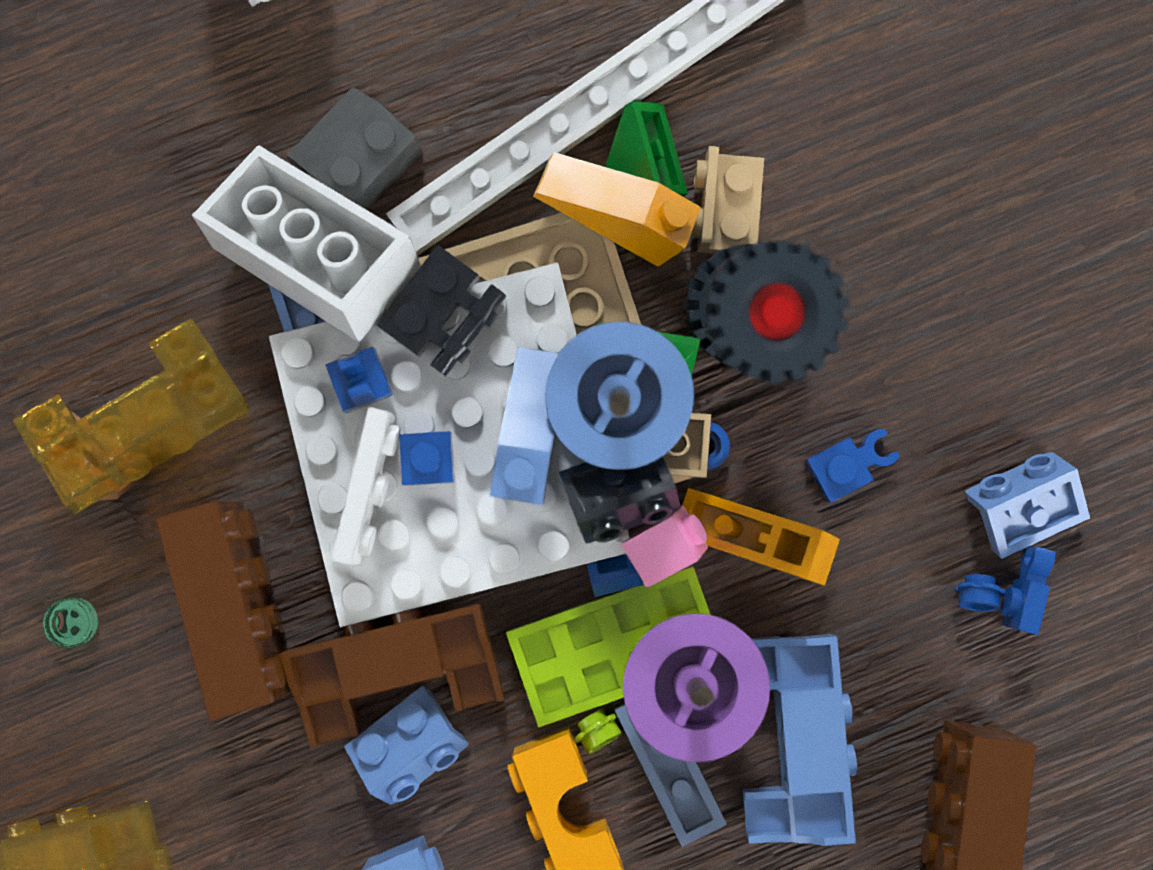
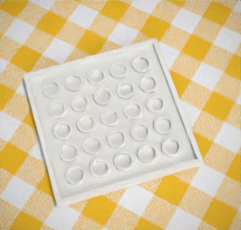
[269,262,629,627]

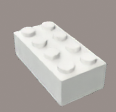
[192,145,421,342]

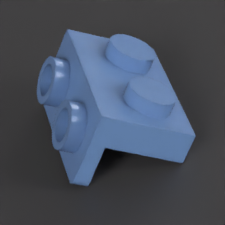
[344,686,469,805]

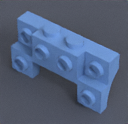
[742,634,857,846]

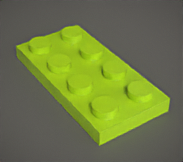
[506,566,710,728]

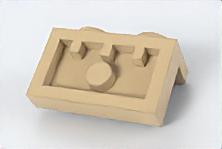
[690,146,764,253]

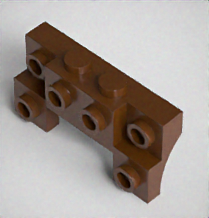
[281,603,505,747]

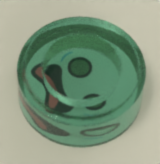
[43,597,98,648]

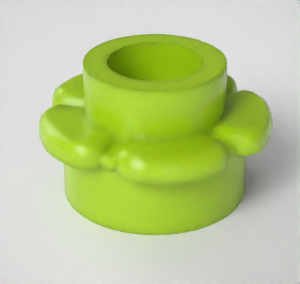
[575,709,622,754]

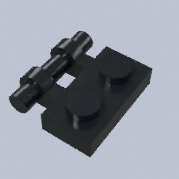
[377,245,507,377]

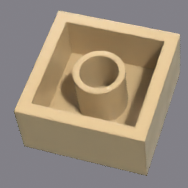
[663,413,711,478]

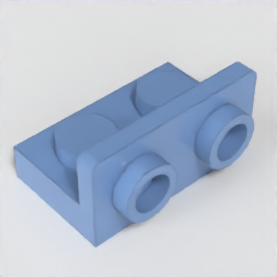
[966,452,1090,559]

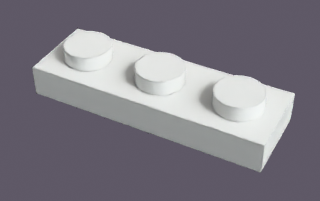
[331,407,401,565]

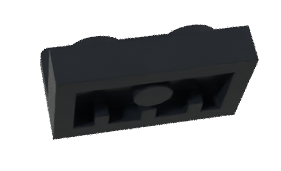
[559,456,681,544]

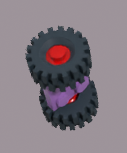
[684,240,850,383]

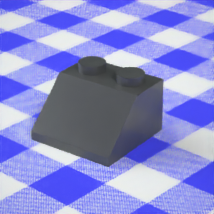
[287,87,423,211]

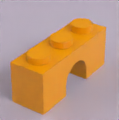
[507,726,624,870]

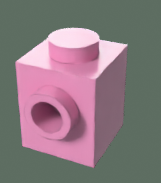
[621,505,708,588]

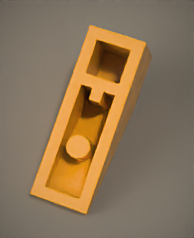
[533,152,701,267]
[683,488,840,586]

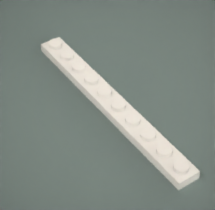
[386,0,785,256]

